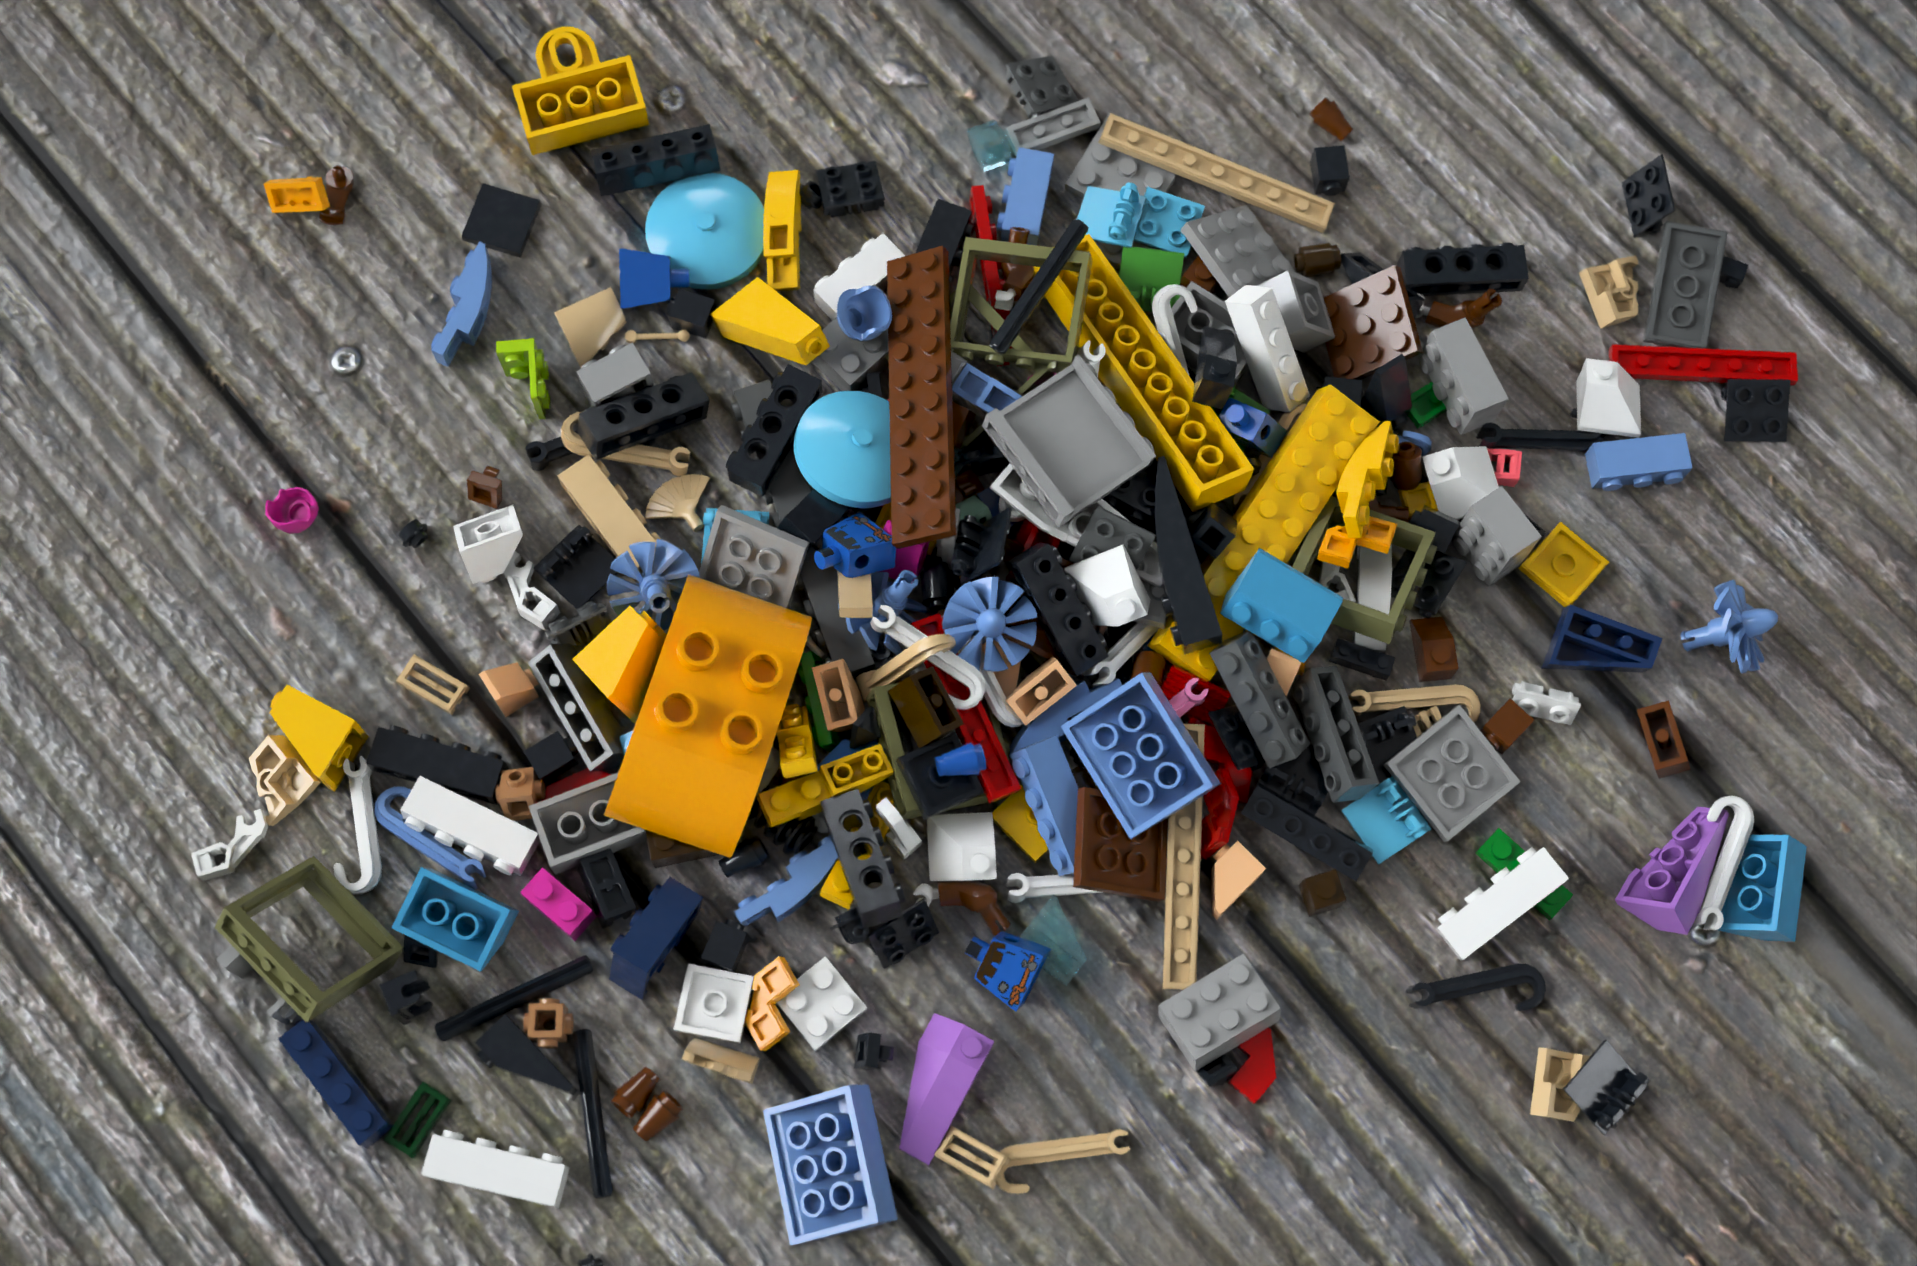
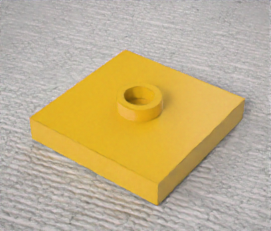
[1518,521,1610,607]
[992,785,1049,863]

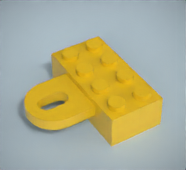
[512,26,649,155]

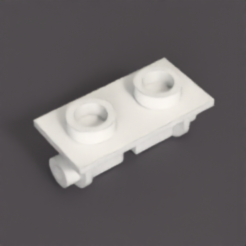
[1512,681,1581,725]

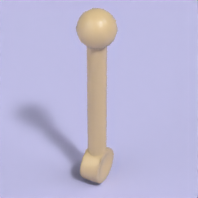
[625,330,690,343]

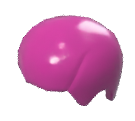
[265,487,319,534]

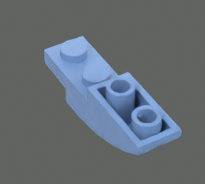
[431,242,492,367]
[952,363,1022,413]
[1009,678,1122,758]
[734,835,838,927]

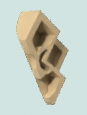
[1579,256,1638,329]
[554,287,627,368]
[249,735,321,826]
[682,1038,760,1084]
[1530,1047,1591,1122]

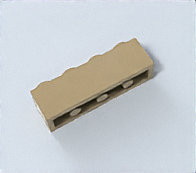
[557,454,661,582]

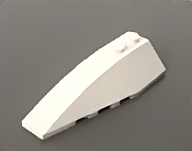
[990,464,1163,588]

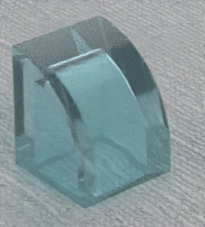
[966,120,1011,171]

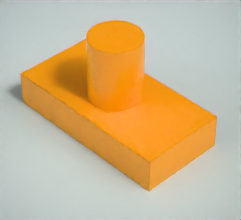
[264,176,330,213]

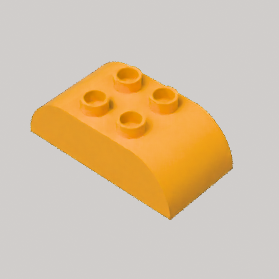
[604,574,812,858]

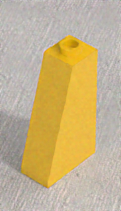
[710,277,830,365]

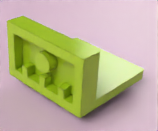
[496,338,551,420]

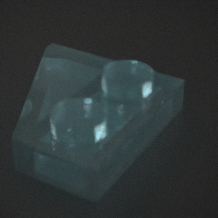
[1020,894,1087,987]

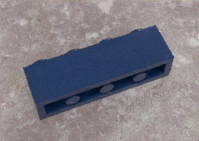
[278,1019,393,1149]

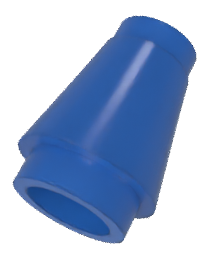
[935,742,986,777]

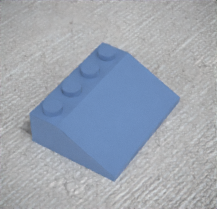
[1060,672,1221,839]
[763,1085,898,1246]

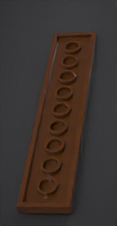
[887,246,956,549]

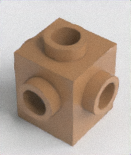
[495,767,546,821]
[523,998,574,1048]

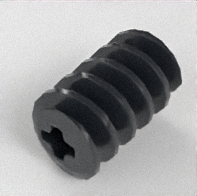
[747,786,818,855]

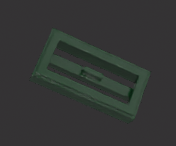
[383,1081,452,1159]

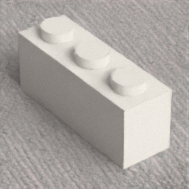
[814,233,905,321]

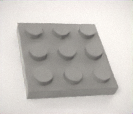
[1065,113,1178,199]
[1181,205,1296,297]
[699,505,810,609]
[1384,705,1520,842]

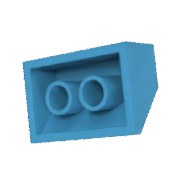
[1220,548,1343,663]
[1718,835,1807,942]
[391,867,519,971]

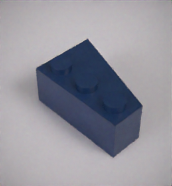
[1541,604,1663,673]
[609,876,703,1000]

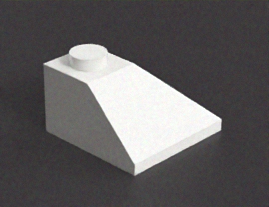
[1577,358,1641,438]
[1422,446,1499,520]
[453,505,523,584]
[1064,544,1151,627]
[927,812,997,881]

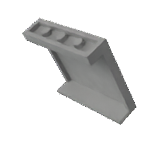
[982,354,1156,528]

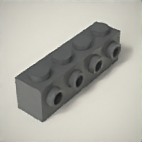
[1210,630,1310,768]
[528,644,624,772]
[1292,666,1379,803]

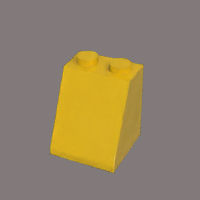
[573,606,667,724]
[269,685,369,792]

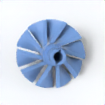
[607,539,700,631]
[838,570,927,655]
[942,577,1037,672]
[1681,580,1778,674]

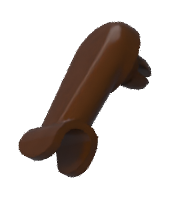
[319,165,354,225]

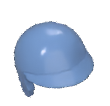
[837,285,892,341]

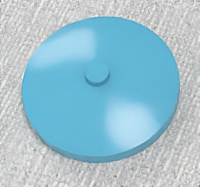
[645,173,764,289]
[794,391,891,508]

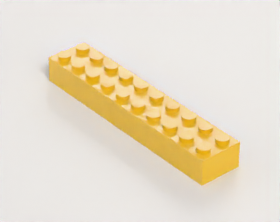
[1033,234,1254,512]
[1147,384,1380,681]

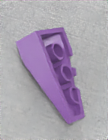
[1615,806,1729,935]
[899,1013,994,1165]

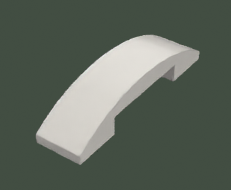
[1353,545,1392,652]

